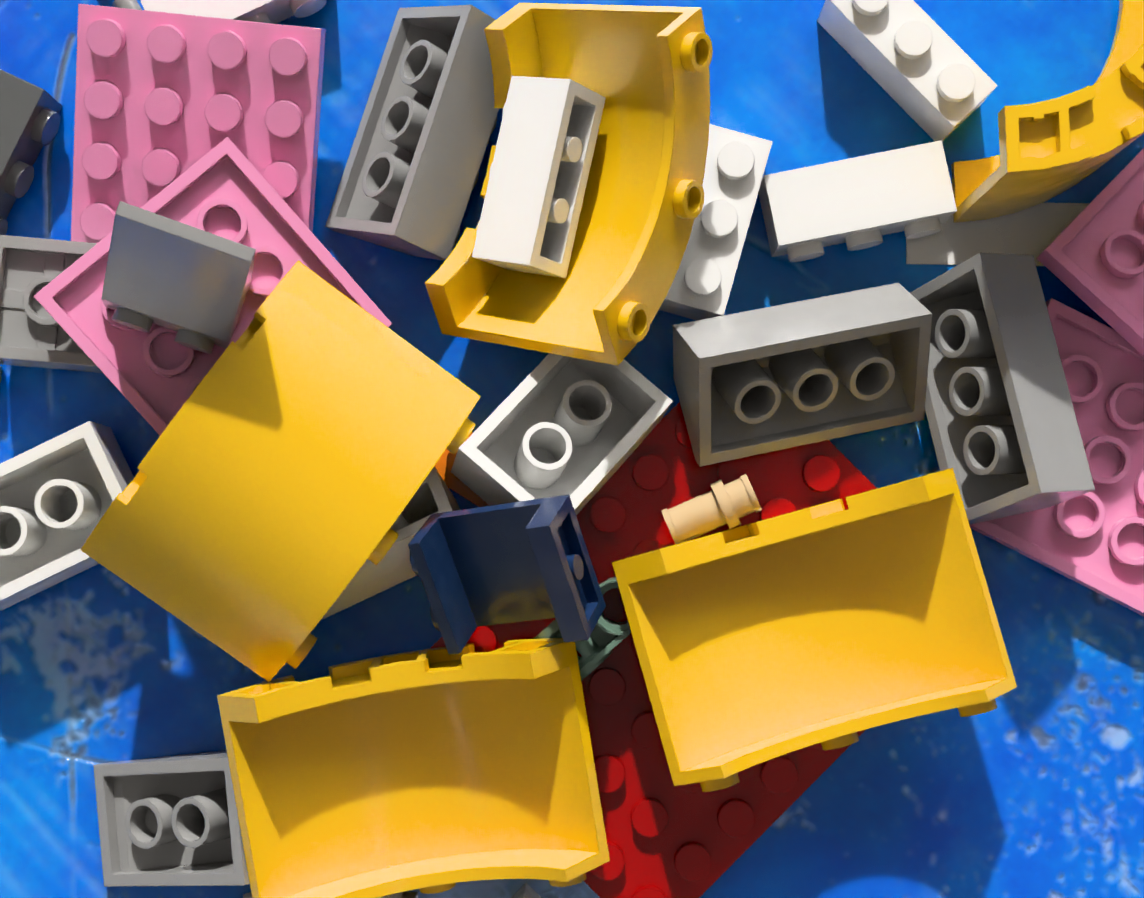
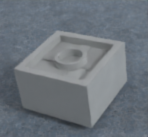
[0,235,102,373]

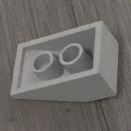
[101,201,256,354]
[93,750,250,887]

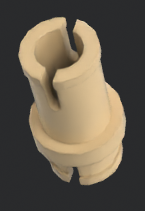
[661,474,762,544]

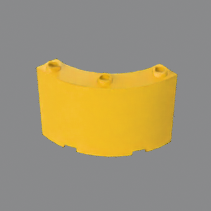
[951,0,1144,223]
[425,2,713,366]
[80,261,481,682]
[612,468,1017,792]
[217,638,610,898]

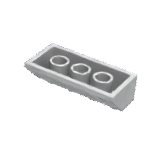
[325,5,499,260]
[910,253,1095,525]
[673,283,932,467]

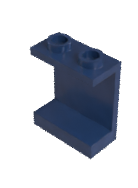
[408,494,606,655]

